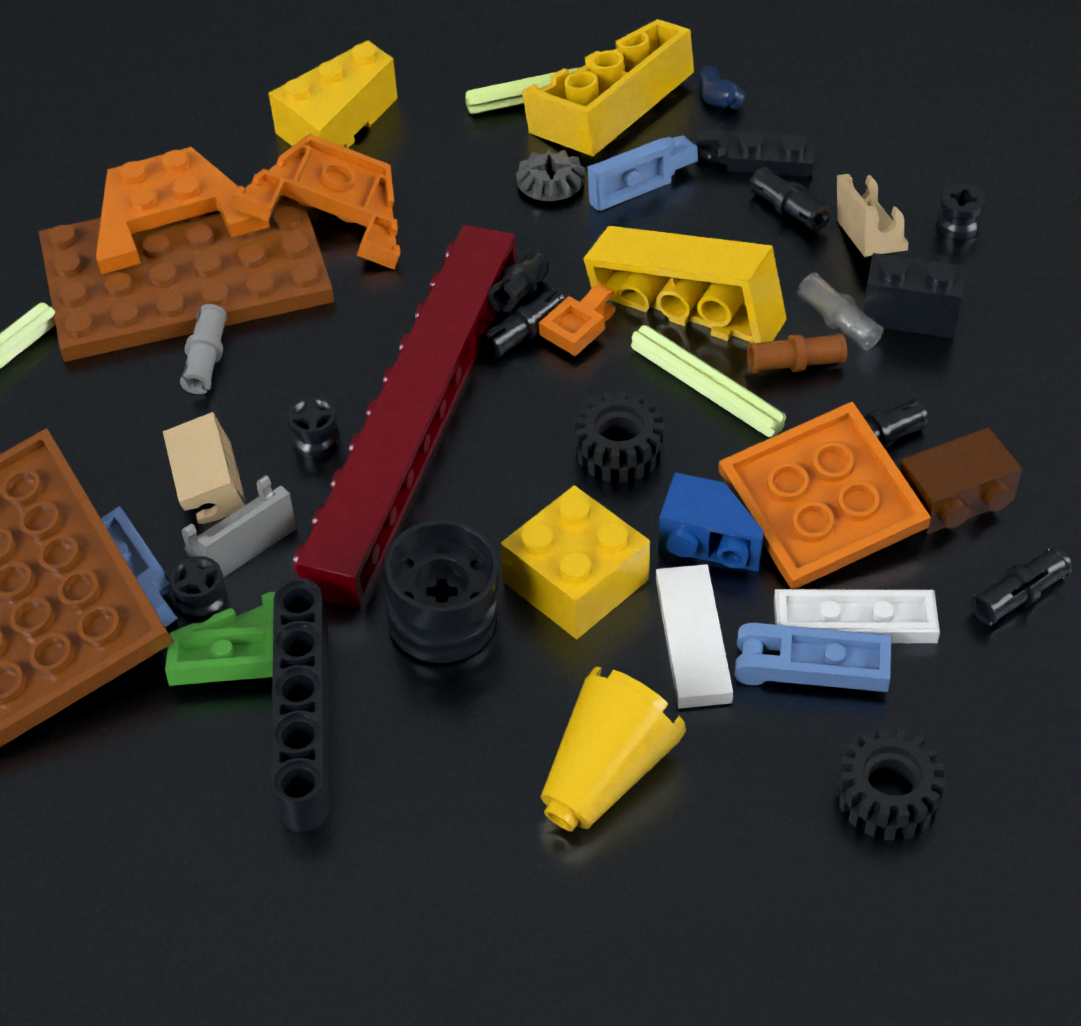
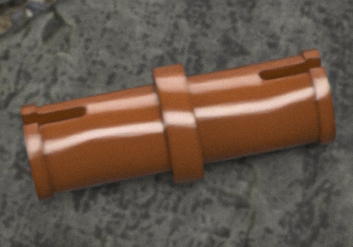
[747,333,847,373]

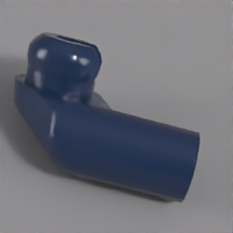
[699,66,746,110]

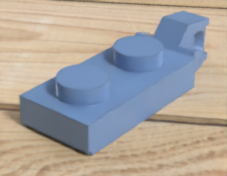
[588,135,698,211]
[101,506,177,627]

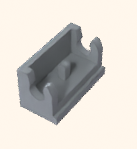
[182,475,297,578]

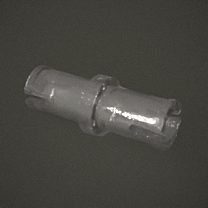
[797,273,884,351]

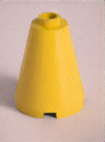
[541,667,686,832]

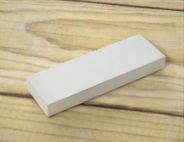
[656,564,733,709]
[774,589,940,643]

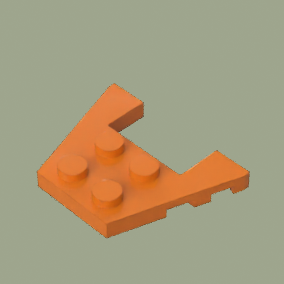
[230,134,400,269]
[96,147,270,275]

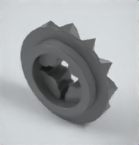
[516,149,585,201]

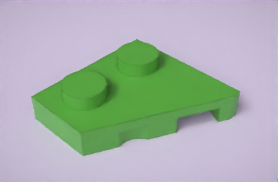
[165,591,276,686]

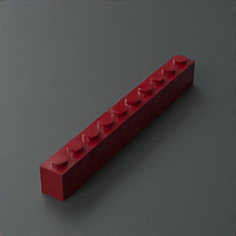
[293,225,517,609]

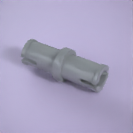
[180,304,227,394]

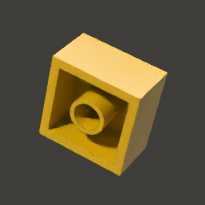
[500,485,650,640]

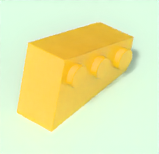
[269,40,398,148]

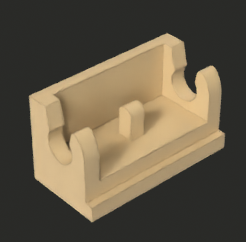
[837,174,908,257]
[163,412,247,524]

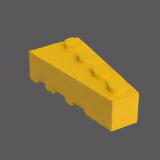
[522,19,694,156]
[583,226,787,343]

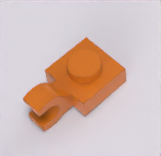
[539,283,615,356]

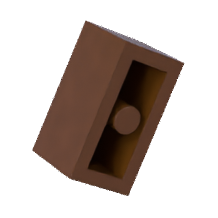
[899,427,1022,534]

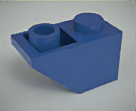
[658,472,764,572]

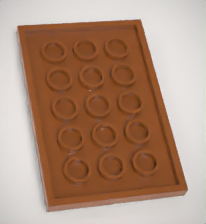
[39,195,334,362]
[0,428,174,747]

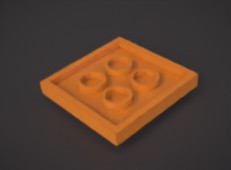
[719,401,931,589]

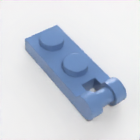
[734,623,891,692]

